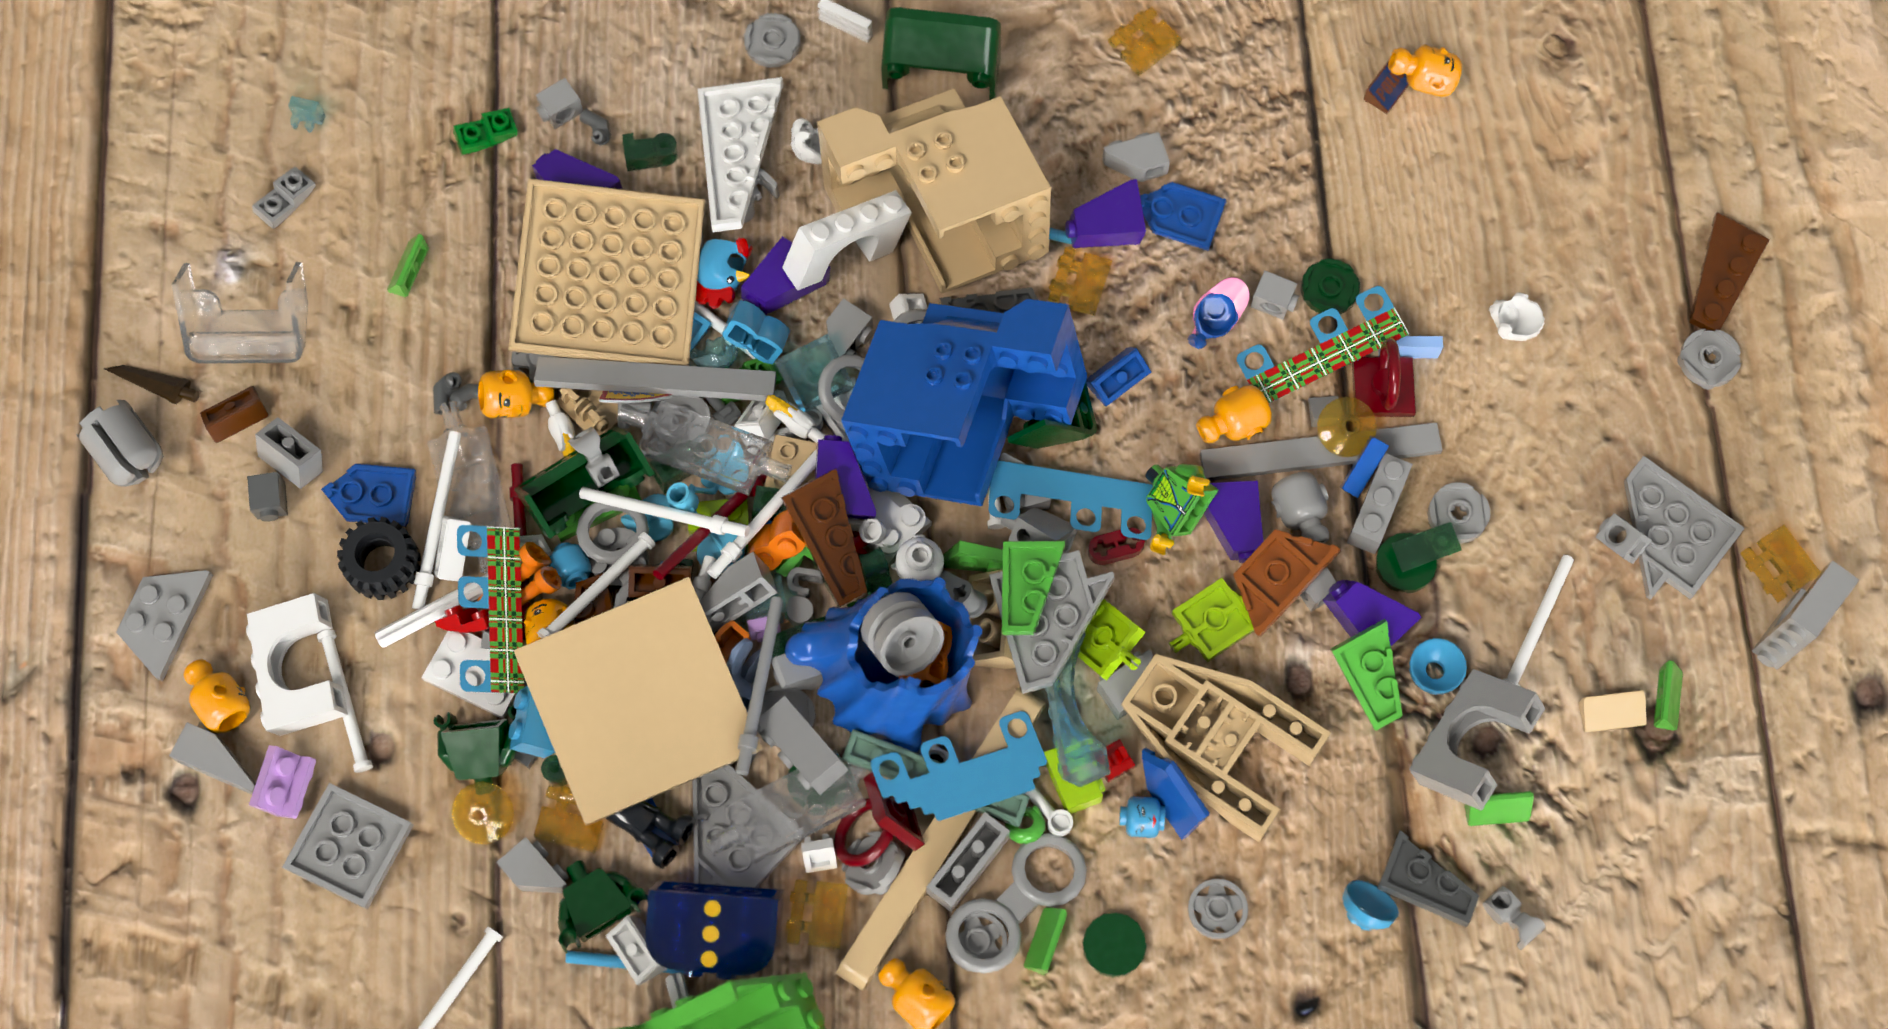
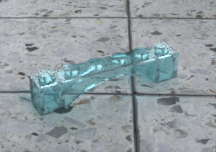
[1045,631,1111,787]

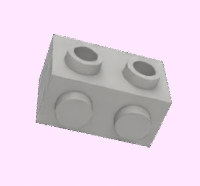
[255,417,323,489]

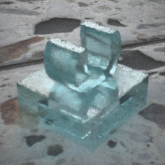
[288,96,326,133]

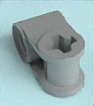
[940,570,987,618]

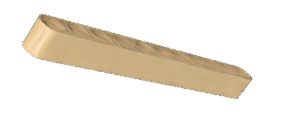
[836,687,1046,991]

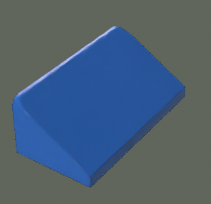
[1086,347,1152,406]
[1340,436,1389,498]

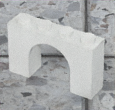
[782,190,912,291]
[246,593,348,736]

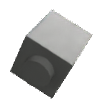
[247,472,288,521]

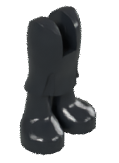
[606,801,696,869]

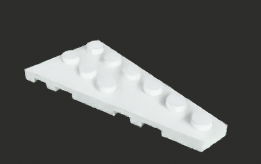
[698,77,784,232]

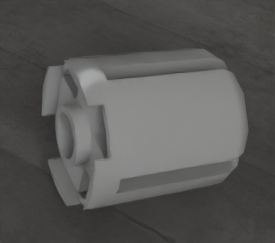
[76,400,164,487]

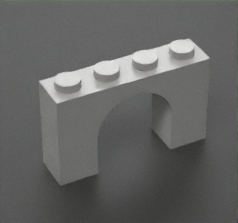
[1752,561,1859,670]
[1409,669,1545,811]

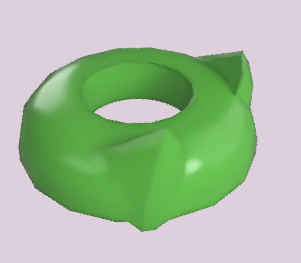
[1005,806,1046,844]

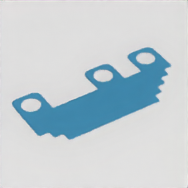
[870,711,1047,821]

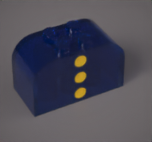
[645,880,784,980]

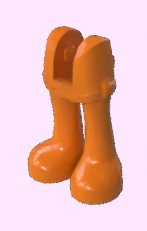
[476,541,562,609]

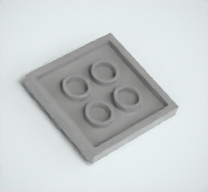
[282,783,414,910]

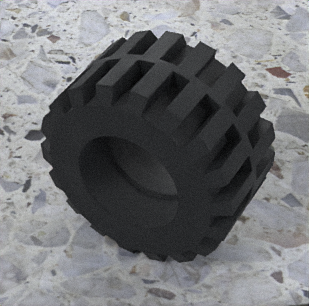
[337,517,421,600]

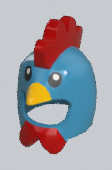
[695,238,753,309]

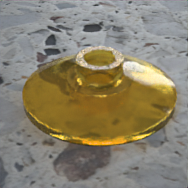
[1317,397,1377,457]
[452,782,514,845]

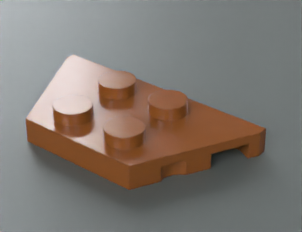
[1233,529,1341,637]

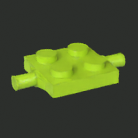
[1169,578,1254,663]
[1073,598,1146,681]

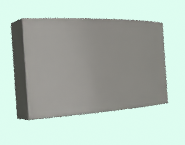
[252,166,315,229]

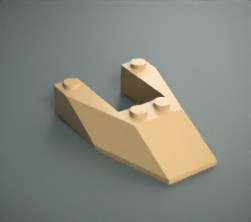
[1121,654,1331,842]

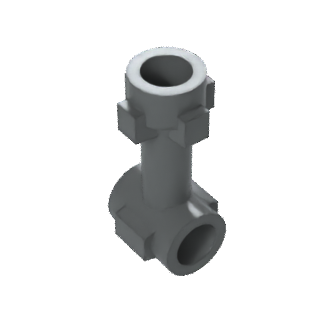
[699,397,742,429]

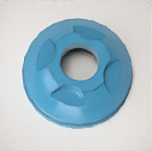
[1409,638,1467,695]
[1342,880,1399,931]

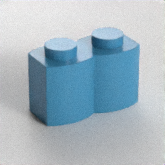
[722,300,790,364]

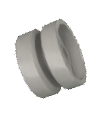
[861,592,944,676]

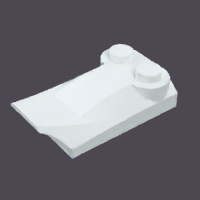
[852,461,932,566]

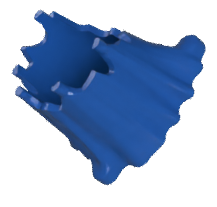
[785,577,982,753]

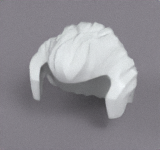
[791,118,822,164]
[1489,293,1545,341]

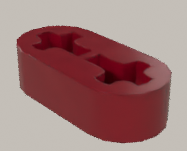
[1088,527,1145,565]

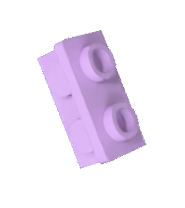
[249,745,316,819]

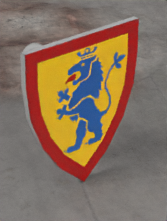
[599,391,673,429]

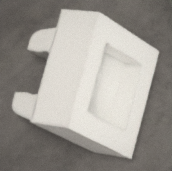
[801,833,837,873]

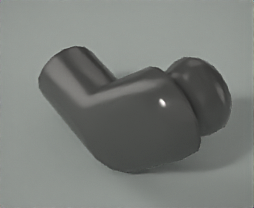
[579,109,611,146]
[433,372,462,415]
[449,384,479,411]

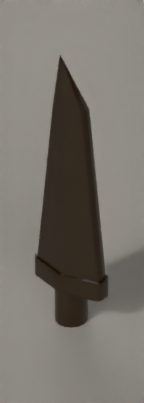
[103,365,199,404]

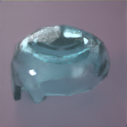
[690,336,738,368]

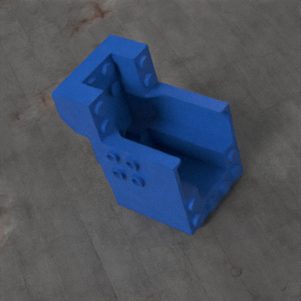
[841,299,1087,506]

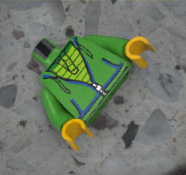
[1145,463,1218,556]

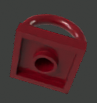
[1352,338,1416,417]
[834,771,925,867]

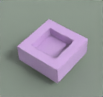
[747,617,782,642]

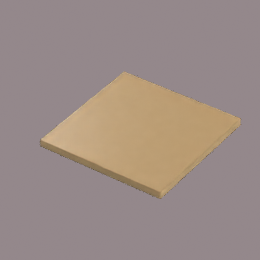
[508,178,705,366]
[513,577,763,826]

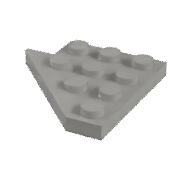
[1624,456,1745,600]
[989,550,1114,694]
[693,765,806,905]

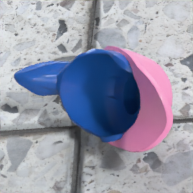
[1187,277,1250,349]

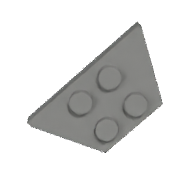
[116,570,213,681]

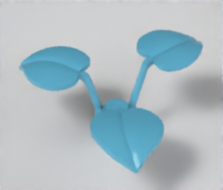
[620,442,749,573]

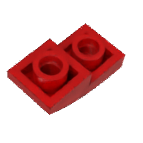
[435,605,489,633]

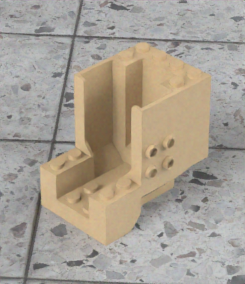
[817,88,1051,294]

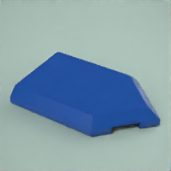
[1140,182,1227,251]
[322,464,416,527]
[1142,748,1210,840]

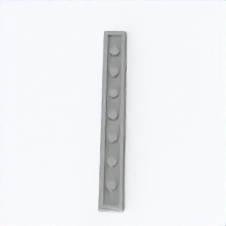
[534,356,776,401]
[1200,423,1442,481]

